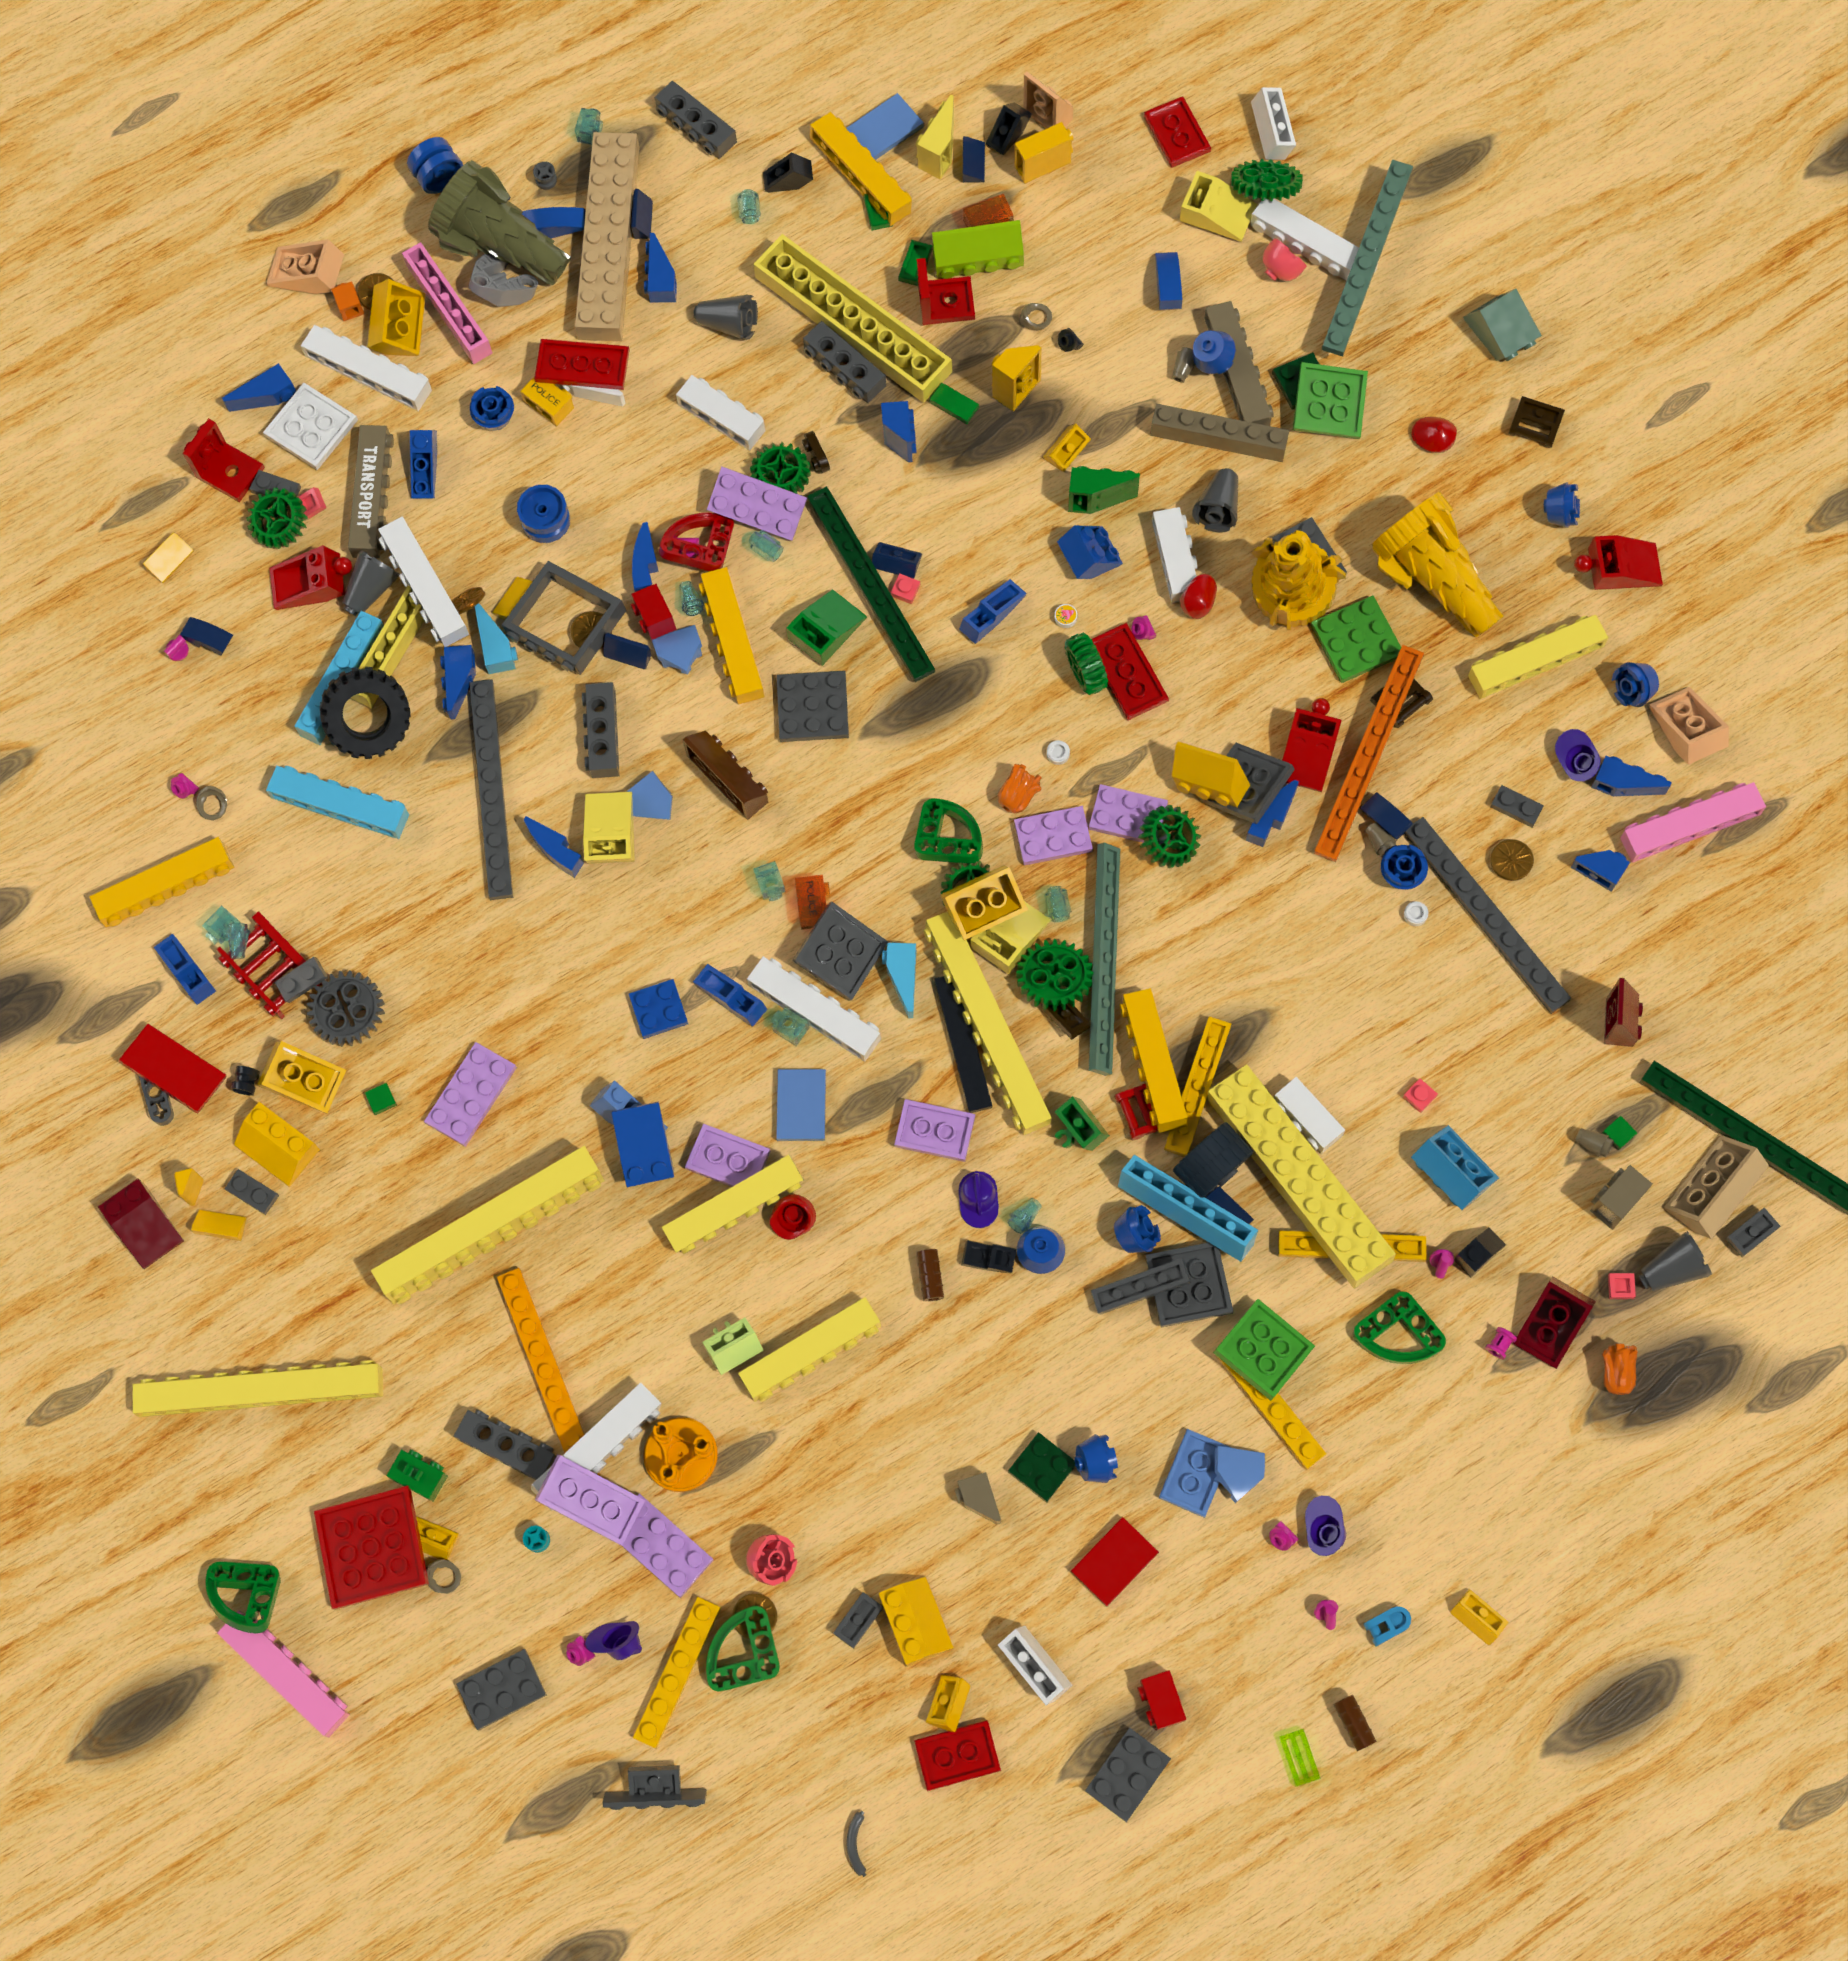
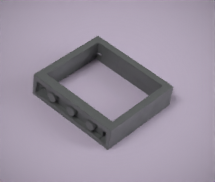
[502,561,626,675]

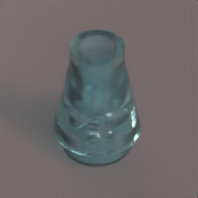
[679,581,704,616]
[226,923,250,959]
[1007,1198,1042,1234]

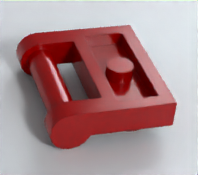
[1114,1084,1158,1140]

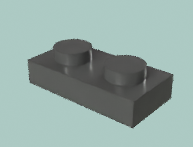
[250,470,301,505]
[1490,785,1544,828]
[275,957,328,1003]
[225,1169,279,1215]
[1726,1207,1781,1257]
[833,1592,883,1649]

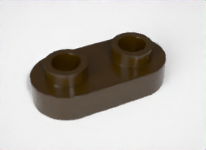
[802,431,830,473]

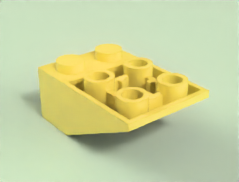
[916,95,954,180]
[1180,171,1257,242]
[583,792,635,864]
[971,901,1051,975]

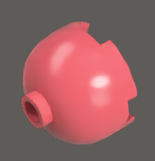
[1263,238,1307,281]
[746,1534,797,1586]

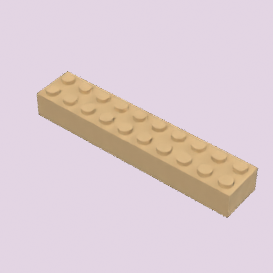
[575,132,640,341]

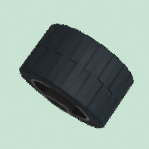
[1173,1122,1253,1198]

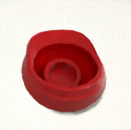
[1411,416,1457,453]
[1180,574,1217,619]
[769,1194,816,1240]

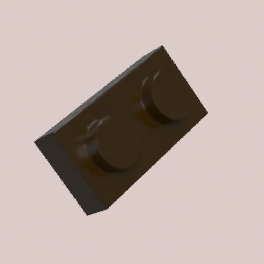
[1042,1003,1090,1040]

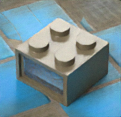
[1590,1165,1653,1230]

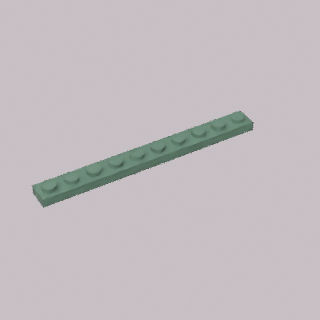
[1322,159,1413,357]
[1089,842,1120,1076]

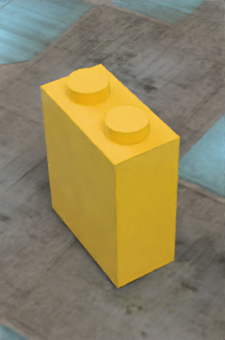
[1015,122,1074,184]

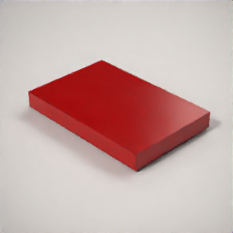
[1144,96,1211,168]
[1071,1517,1159,1607]
[914,1720,1001,1792]

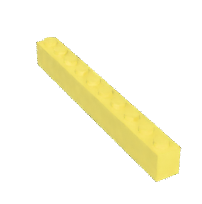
[923,911,1052,1135]
[133,1360,383,1417]

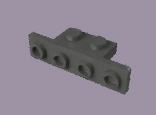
[603,1765,707,1810]

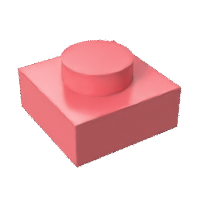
[297,487,326,519]
[891,573,921,604]
[1403,1078,1438,1113]
[1608,1273,1636,1299]

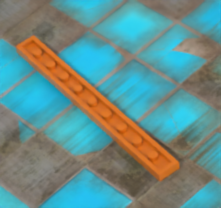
[1314,645,1424,862]

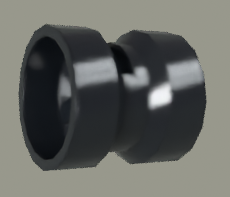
[231,1066,260,1096]

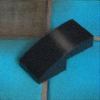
[961,1240,1016,1274]

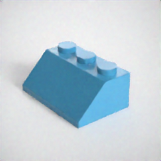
[1411,1125,1499,1210]

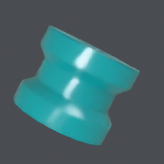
[523,1525,550,1553]

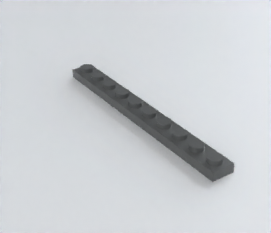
[470,679,514,901]
[1404,817,1571,1014]

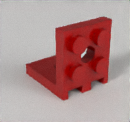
[917,258,975,325]
[182,418,265,503]

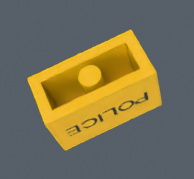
[520,376,574,427]

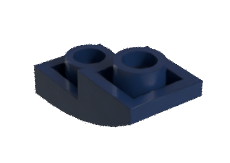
[180,617,233,656]
[1360,792,1413,841]

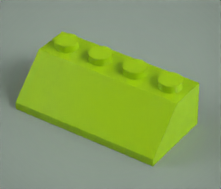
[932,220,1024,279]

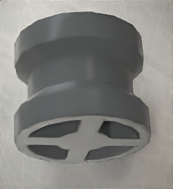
[533,162,557,190]

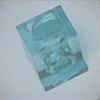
[575,108,603,145]
[753,861,786,901]
[202,906,244,945]
[771,1007,810,1046]

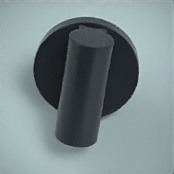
[1058,328,1084,352]

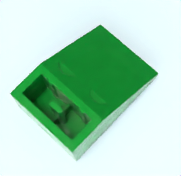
[1068,466,1140,514]
[786,589,867,666]

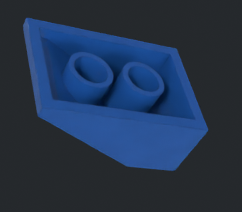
[611,1101,674,1187]

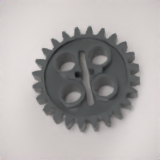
[307,970,385,1047]

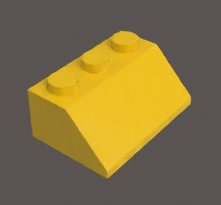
[367,279,426,356]
[991,345,1042,412]
[1172,741,1250,807]
[940,865,1028,940]
[234,1102,320,1187]
[879,1577,953,1667]

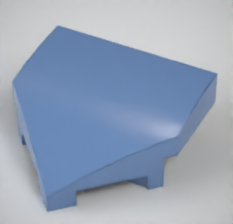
[652,625,702,675]
[627,771,673,820]
[1214,1446,1265,1503]

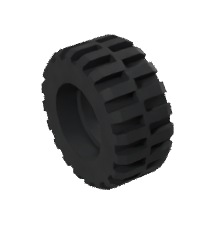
[320,666,411,759]

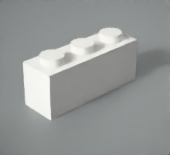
[1251,87,1296,160]
[1274,1077,1345,1154]
[998,1626,1073,1705]

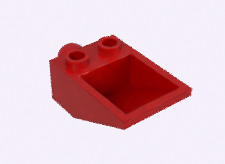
[1574,535,1663,590]
[269,545,352,610]
[1282,698,1342,792]

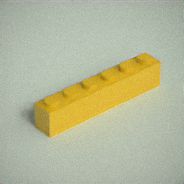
[810,112,912,226]
[698,567,765,705]
[89,836,235,927]
[1120,988,1187,1133]

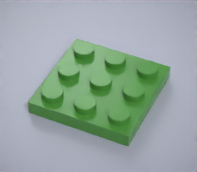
[1293,362,1368,439]
[1311,596,1401,683]
[1213,1299,1315,1401]

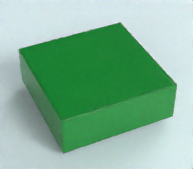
[365,1082,397,1115]
[1602,1116,1638,1150]

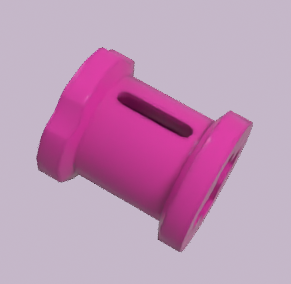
[1485,1327,1517,1360]

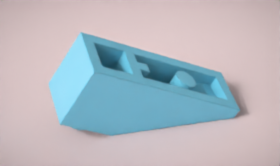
[475,603,518,674]
[882,943,917,1018]

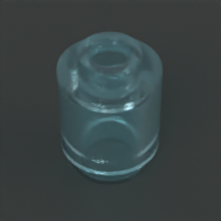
[737,189,761,224]
[749,530,784,562]
[1044,886,1072,922]

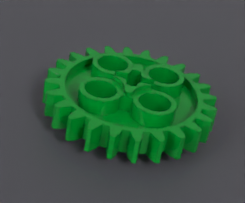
[1231,159,1303,201]
[1016,939,1093,1011]

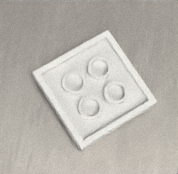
[263,383,358,470]

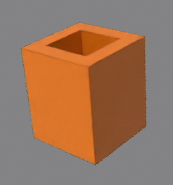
[331,281,364,321]

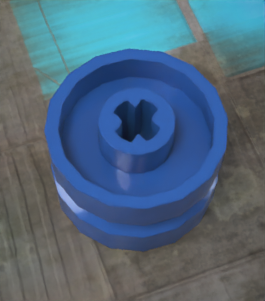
[407,137,463,194]
[517,485,570,543]

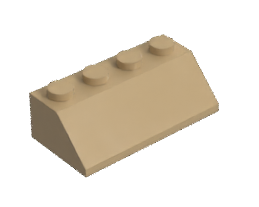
[1664,1135,1769,1239]

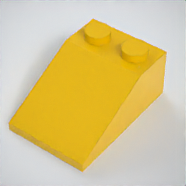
[256,1041,346,1114]

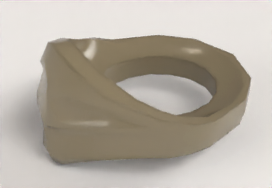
[1019,303,1052,331]
[196,786,227,821]
[426,1559,461,1594]

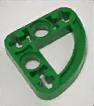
[914,798,983,864]
[1353,1292,1446,1364]
[206,1562,281,1634]
[706,1605,780,1692]

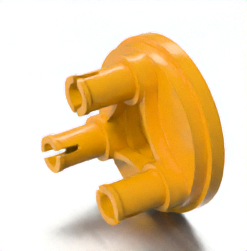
[643,1417,718,1492]

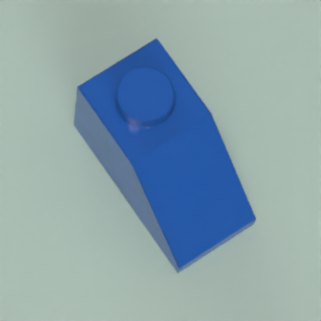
[1571,850,1630,892]

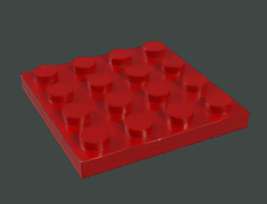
[314,1486,429,1610]

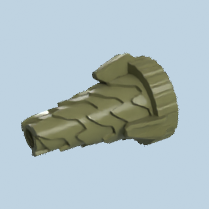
[428,160,571,285]

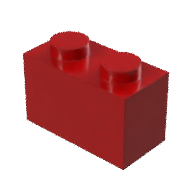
[630,584,677,640]
[1137,1670,1187,1731]

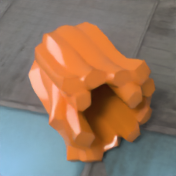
[998,764,1042,814]
[1602,1343,1638,1395]

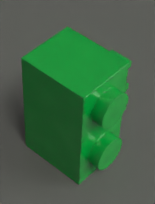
[1055,1096,1110,1151]
[386,1449,448,1502]

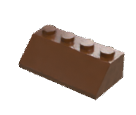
[683,730,769,820]

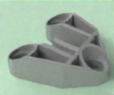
[469,253,538,307]

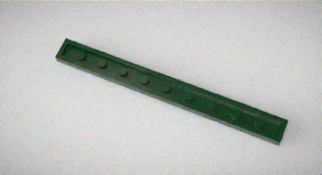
[807,486,935,682]
[1640,1060,1848,1215]

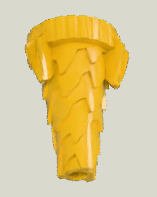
[1372,492,1504,637]
[1251,530,1346,630]

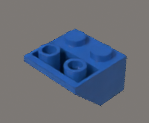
[881,401,917,462]
[1057,525,1123,579]

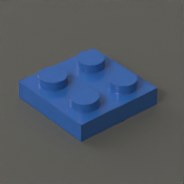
[629,979,688,1039]

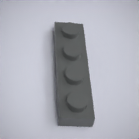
[1091,1258,1192,1315]

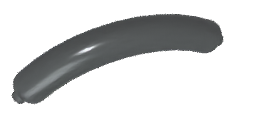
[846,1811,867,1877]

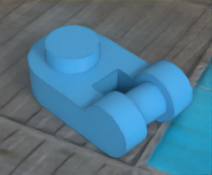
[1363,1606,1411,1647]

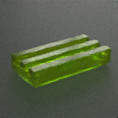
[1279,1729,1321,1787]

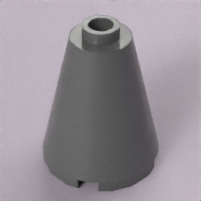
[694,294,758,340]
[1192,468,1238,533]
[342,550,400,616]
[1639,1231,1712,1291]

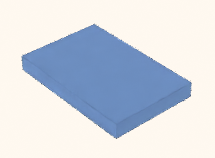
[846,93,924,160]
[777,1069,826,1141]
[1159,1429,1231,1518]

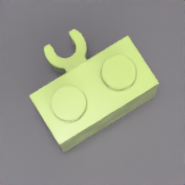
[703,1318,764,1375]

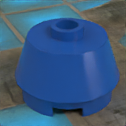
[1193,330,1236,374]
[470,386,514,431]
[1543,482,1580,528]
[1612,662,1659,707]
[1381,845,1428,890]
[1114,1205,1161,1253]
[1017,1226,1065,1274]
[1075,1434,1118,1483]

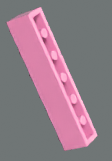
[402,242,492,364]
[1620,782,1766,863]
[217,1610,350,1738]

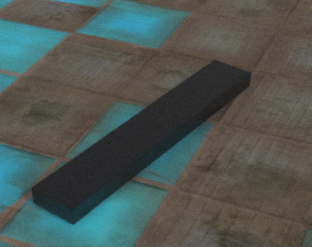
[934,976,992,1113]

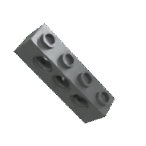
[654,80,737,159]
[803,321,886,403]
[582,682,620,778]
[454,1409,557,1480]

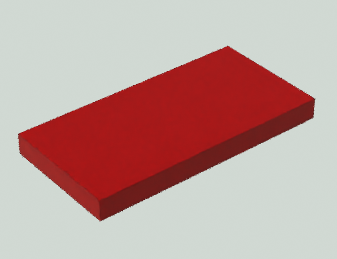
[534,339,630,390]
[1092,622,1169,721]
[119,1024,227,1114]

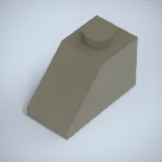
[955,1472,1001,1525]

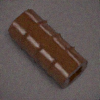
[917,1249,944,1302]
[1333,1695,1377,1751]

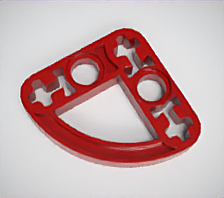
[659,513,734,571]

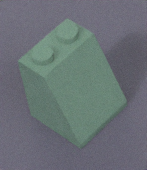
[1463,289,1542,361]

